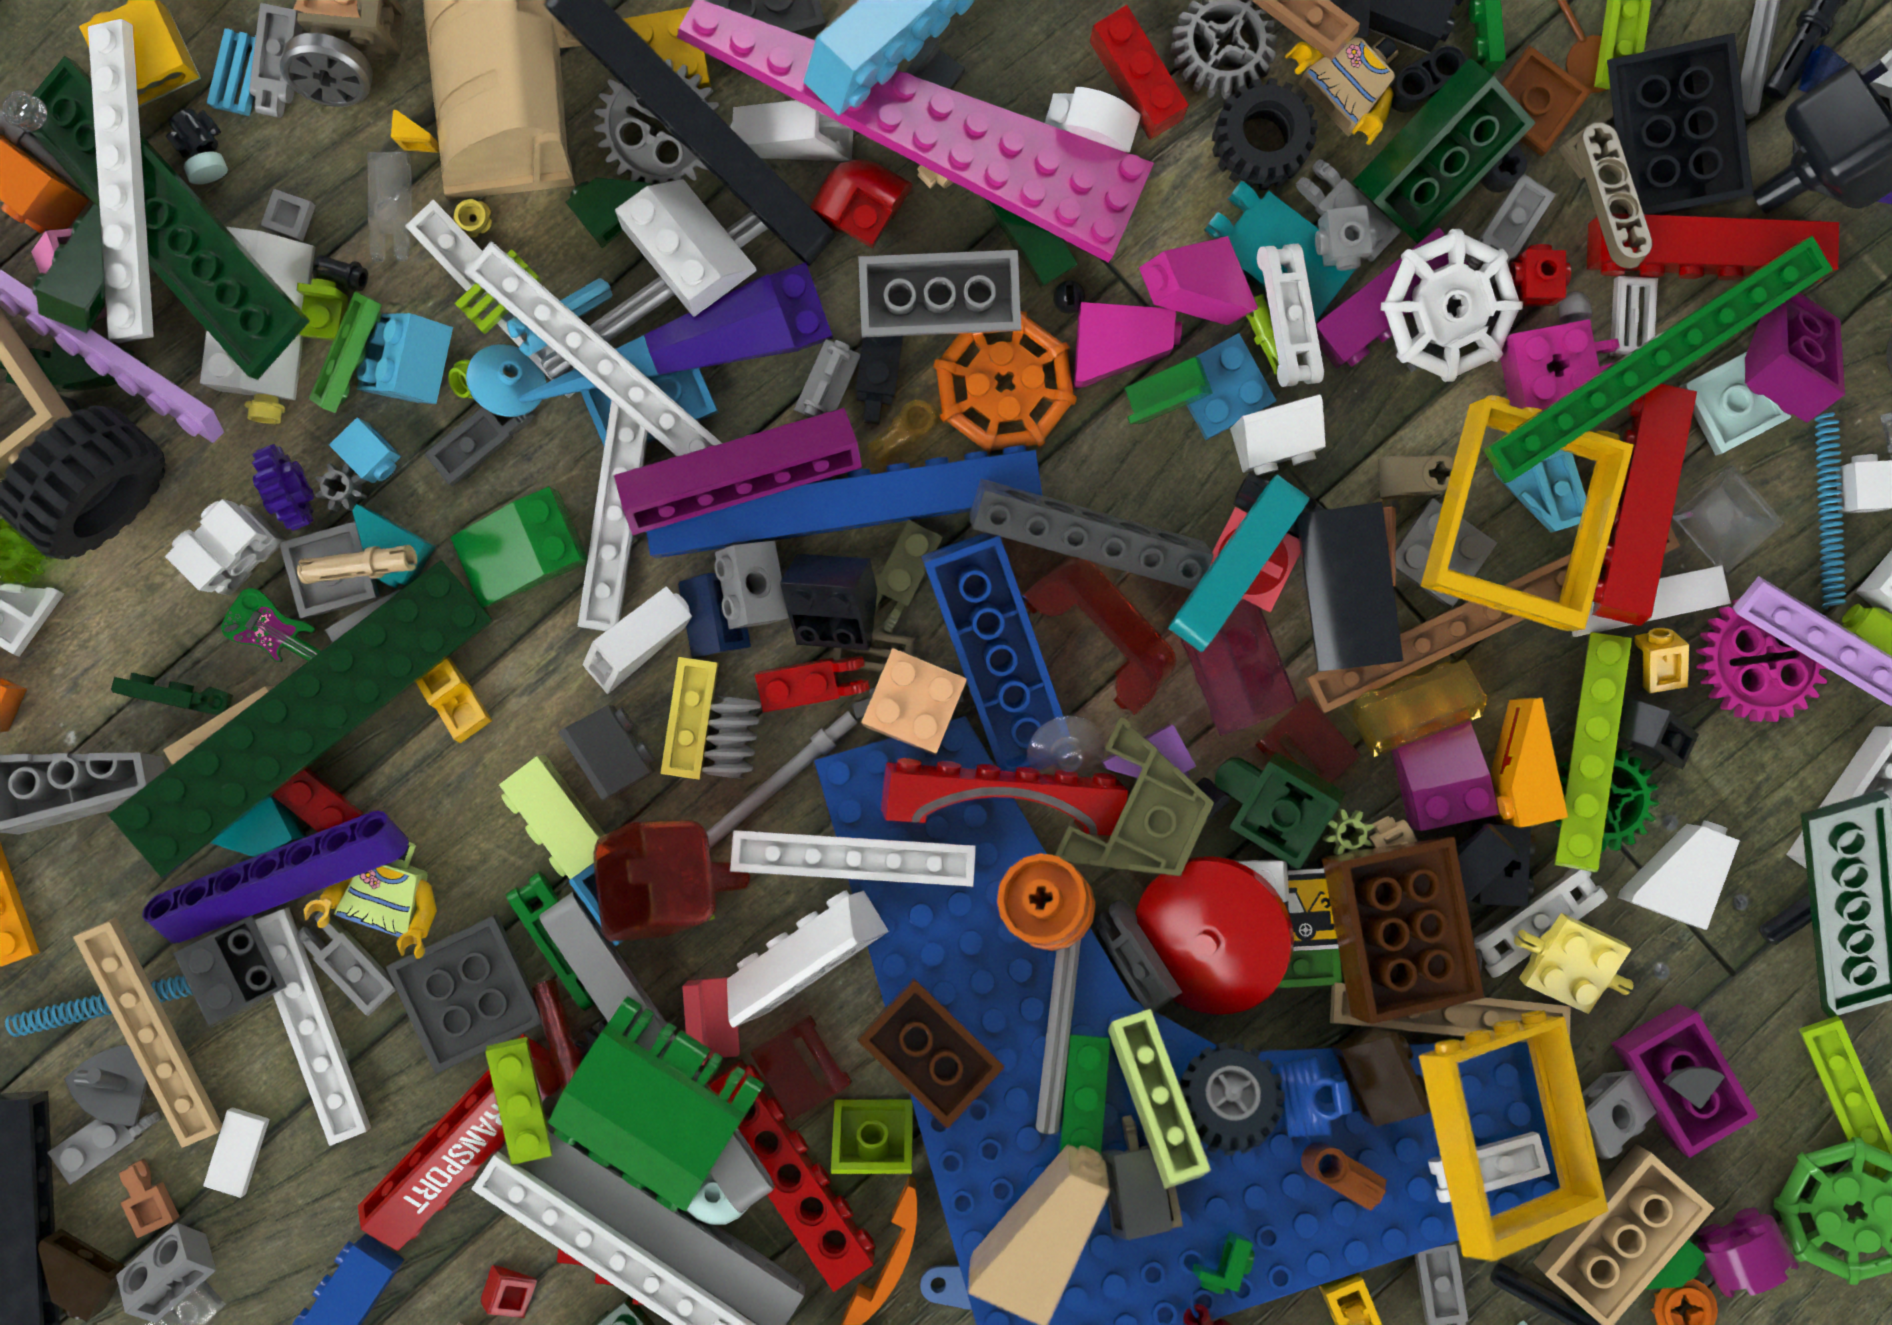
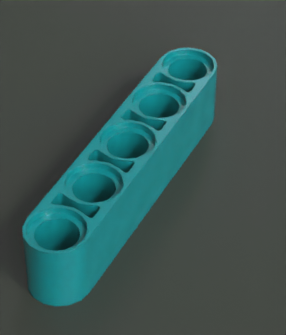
[1168,474,1310,652]

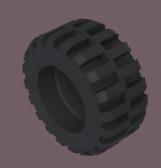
[0,406,166,560]

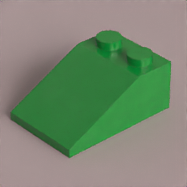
[450,486,588,609]

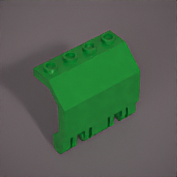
[548,996,765,1212]

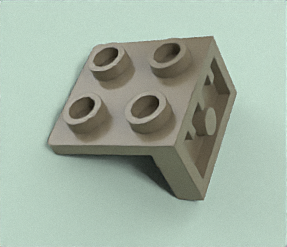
[297,0,405,59]

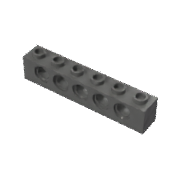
[969,478,1214,590]

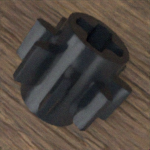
[166,109,221,158]

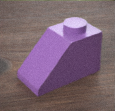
[1100,724,1196,778]

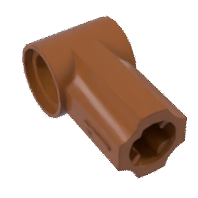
[1301,1142,1387,1211]

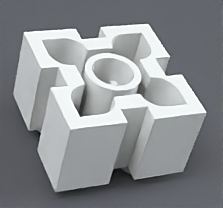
[165,499,286,595]

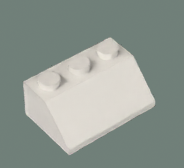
[615,179,756,317]

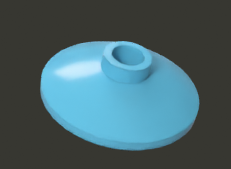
[466,344,546,417]

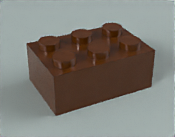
[857,977,1005,1129]

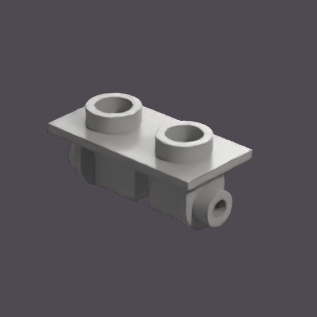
[794,339,861,418]

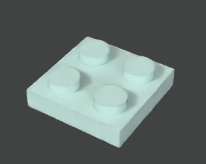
[1679,352,1791,456]

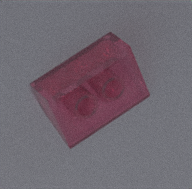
[1181,599,1299,736]

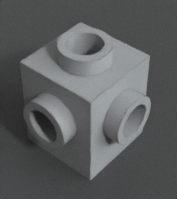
[1315,205,1376,271]

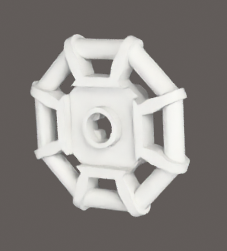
[1381,229,1523,382]

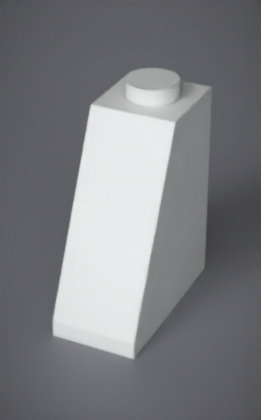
[730,100,853,162]
[582,586,692,694]
[1617,820,1740,930]

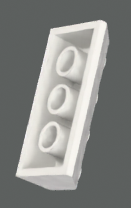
[200,227,315,401]
[727,890,889,1028]

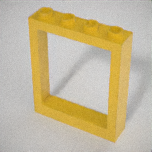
[1420,395,1634,631]
[1419,1010,1609,1261]

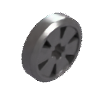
[280,33,373,107]

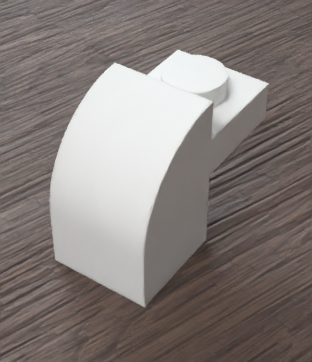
[1045,87,1141,152]

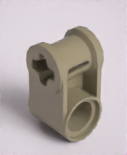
[1378,455,1454,499]

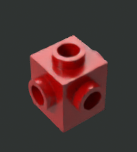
[1509,244,1571,306]

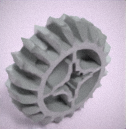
[1171,0,1278,100]

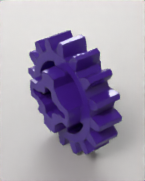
[252,444,314,531]

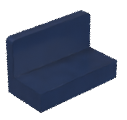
[678,573,751,658]

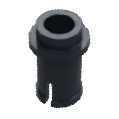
[313,255,368,293]

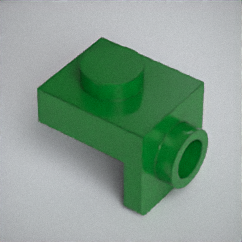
[1192,1231,1255,1294]

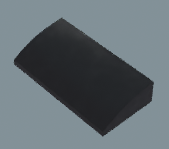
[1297,502,1403,671]

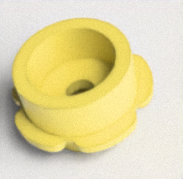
[453,199,492,238]
[244,394,285,424]

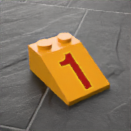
[1490,698,1568,828]

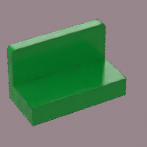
[1124,356,1213,424]

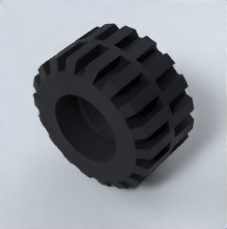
[1212,78,1318,190]

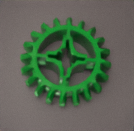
[1554,748,1660,852]

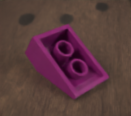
[1745,293,1845,423]
[1383,697,1499,831]

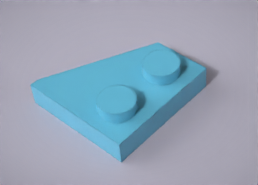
[1493,450,1586,533]

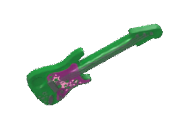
[221,588,321,662]

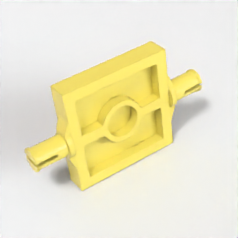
[1514,913,1633,1014]

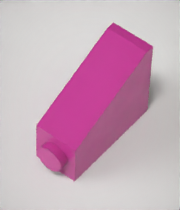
[1139,236,1258,325]
[1073,302,1182,388]

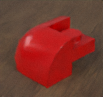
[809,158,913,249]

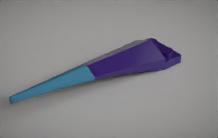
[518,262,833,403]

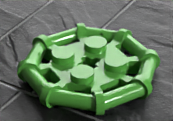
[1773,1137,1892,1285]

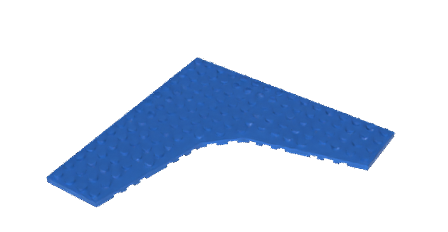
[814,716,1560,1325]

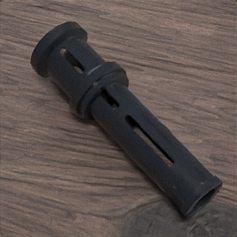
[1763,0,1848,101]

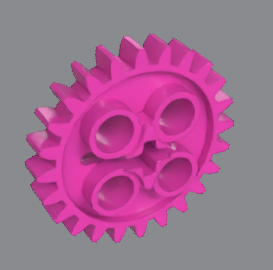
[1696,599,1827,722]

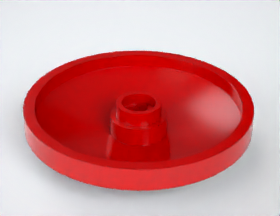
[1135,856,1294,1015]

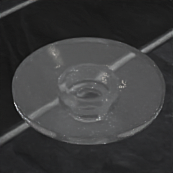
[1027,716,1105,777]

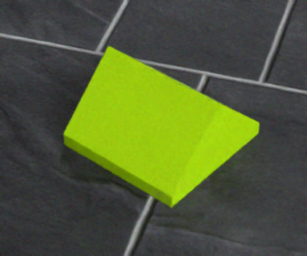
[831,1099,913,1174]

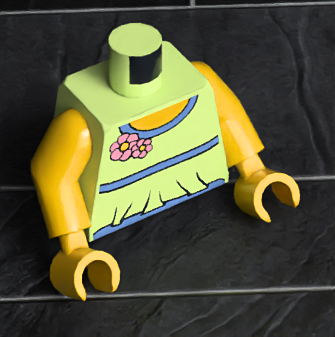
[304,842,437,959]

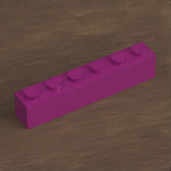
[613,408,862,536]

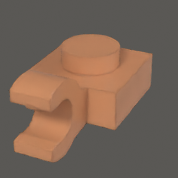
[119,1159,180,1238]

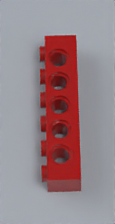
[708,1058,876,1292]

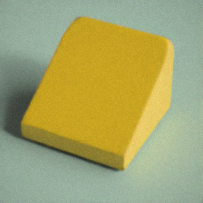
[391,110,439,153]

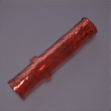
[532,980,582,1092]

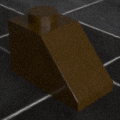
[38,1229,126,1322]

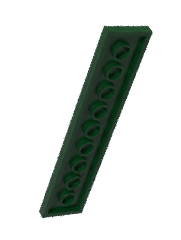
[16,56,310,380]
[107,560,493,878]

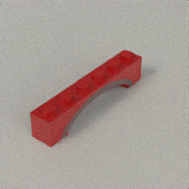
[881,758,1128,836]

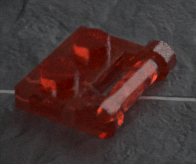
[1255,697,1361,783]
[750,1015,852,1120]

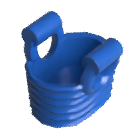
[1276,1055,1353,1139]

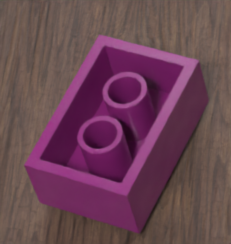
[1611,1004,1759,1158]

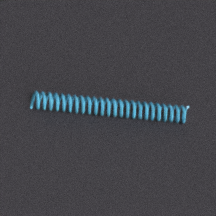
[1815,412,1847,609]
[5,975,193,1037]

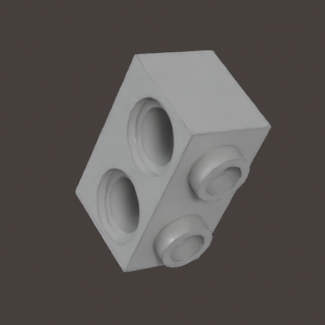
[116,1223,216,1323]

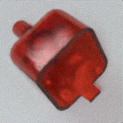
[593,820,750,941]

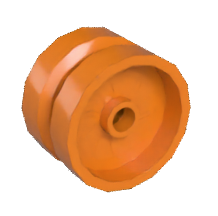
[997,853,1096,951]

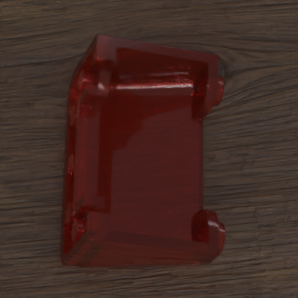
[1022,556,1177,715]

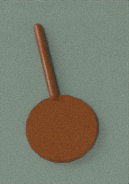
[1557,0,1608,93]

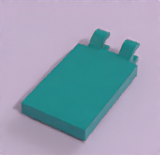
[1204,181,1356,322]

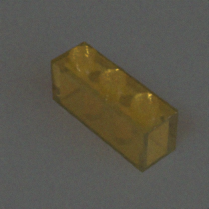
[1352,659,1488,757]

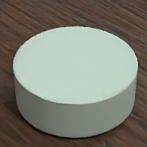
[183,152,228,184]

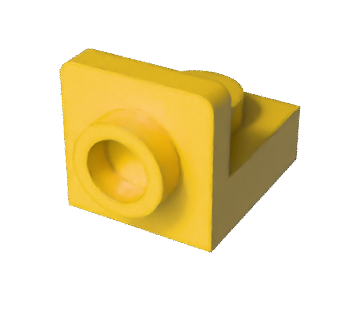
[1634,628,1689,694]

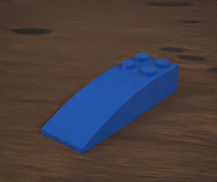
[921,532,1077,772]

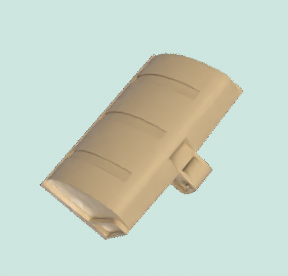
[423,0,583,200]

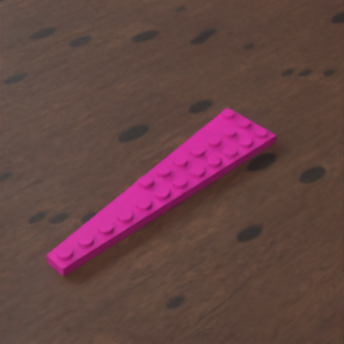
[677,0,1154,263]

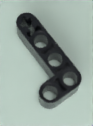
[1390,45,1527,193]

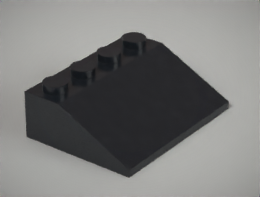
[1607,32,1754,215]

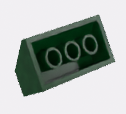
[1353,58,1536,244]

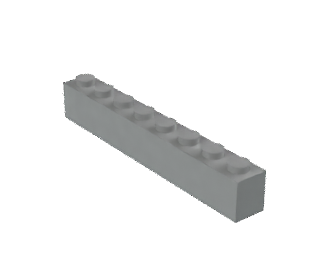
[518,1115,807,1325]

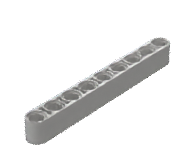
[539,891,775,1213]

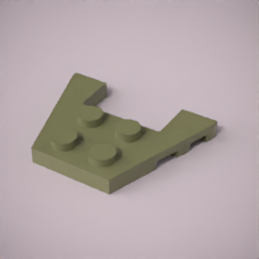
[1055,717,1214,876]

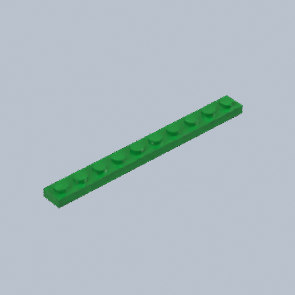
[1483,236,1833,483]

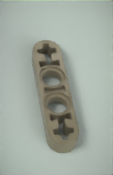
[1576,123,1652,268]

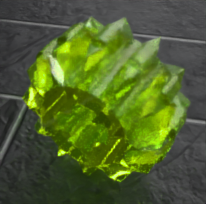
[0,518,52,584]

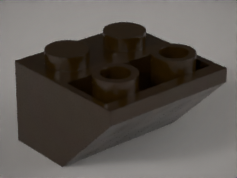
[1331,1027,1431,1126]

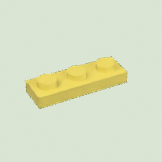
[660,657,719,780]

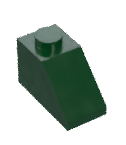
[565,177,652,248]

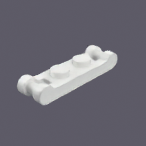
[1257,244,1324,387]
[1473,868,1608,978]

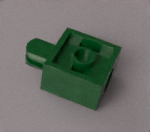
[1215,751,1346,870]

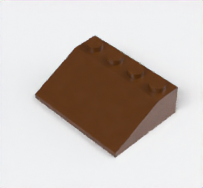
[1322,837,1484,1024]

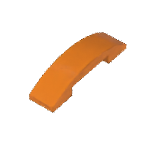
[841,1176,918,1325]

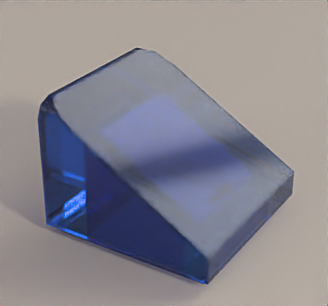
[1798,44,1849,92]

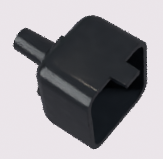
[1753,58,1892,214]

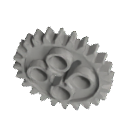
[594,59,720,185]

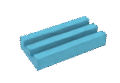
[207,28,256,116]

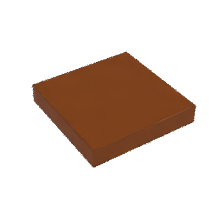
[1501,45,1592,157]

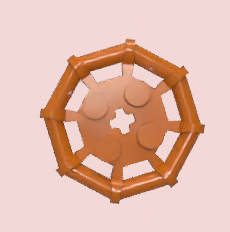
[933,311,1077,454]

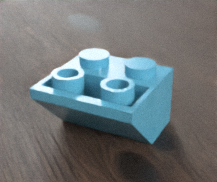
[357,313,453,404]

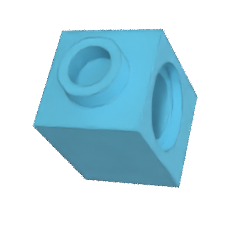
[329,417,402,483]

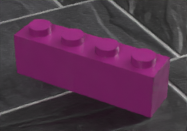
[1316,227,1469,369]

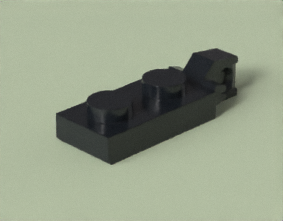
[856,336,903,425]

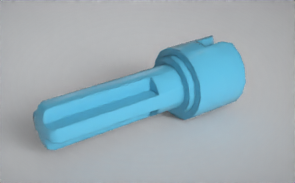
[507,278,613,356]

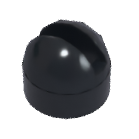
[1053,280,1085,314]

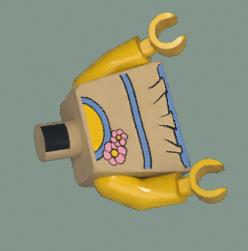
[1285,37,1399,145]

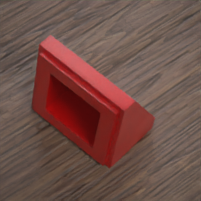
[480,1265,537,1318]

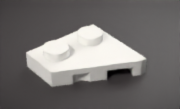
[0,584,64,657]

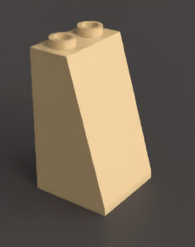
[968,1144,1109,1325]

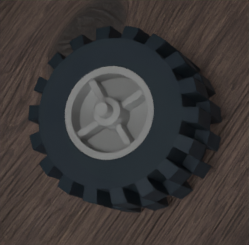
[1179,1042,1285,1156]

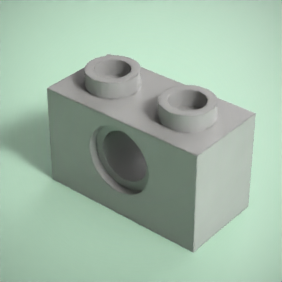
[715,540,789,629]
[1582,1070,1657,1160]

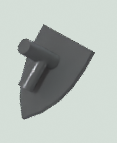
[64,1045,148,1127]

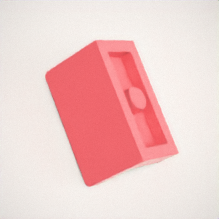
[682,977,740,1065]

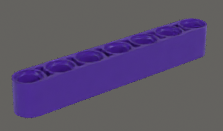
[143,811,409,944]

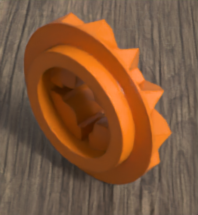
[1651,1278,1718,1325]

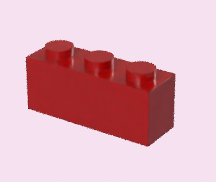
[1090,5,1189,140]

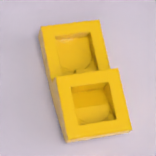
[416,657,492,743]

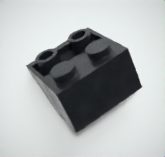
[780,554,877,650]

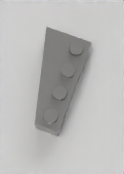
[0,752,165,835]

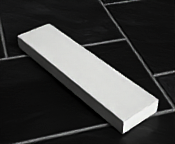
[1572,565,1731,637]

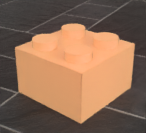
[861,648,967,756]

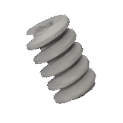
[702,695,762,779]

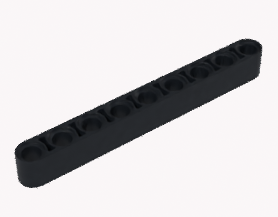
[544,0,836,266]

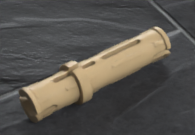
[297,545,417,584]

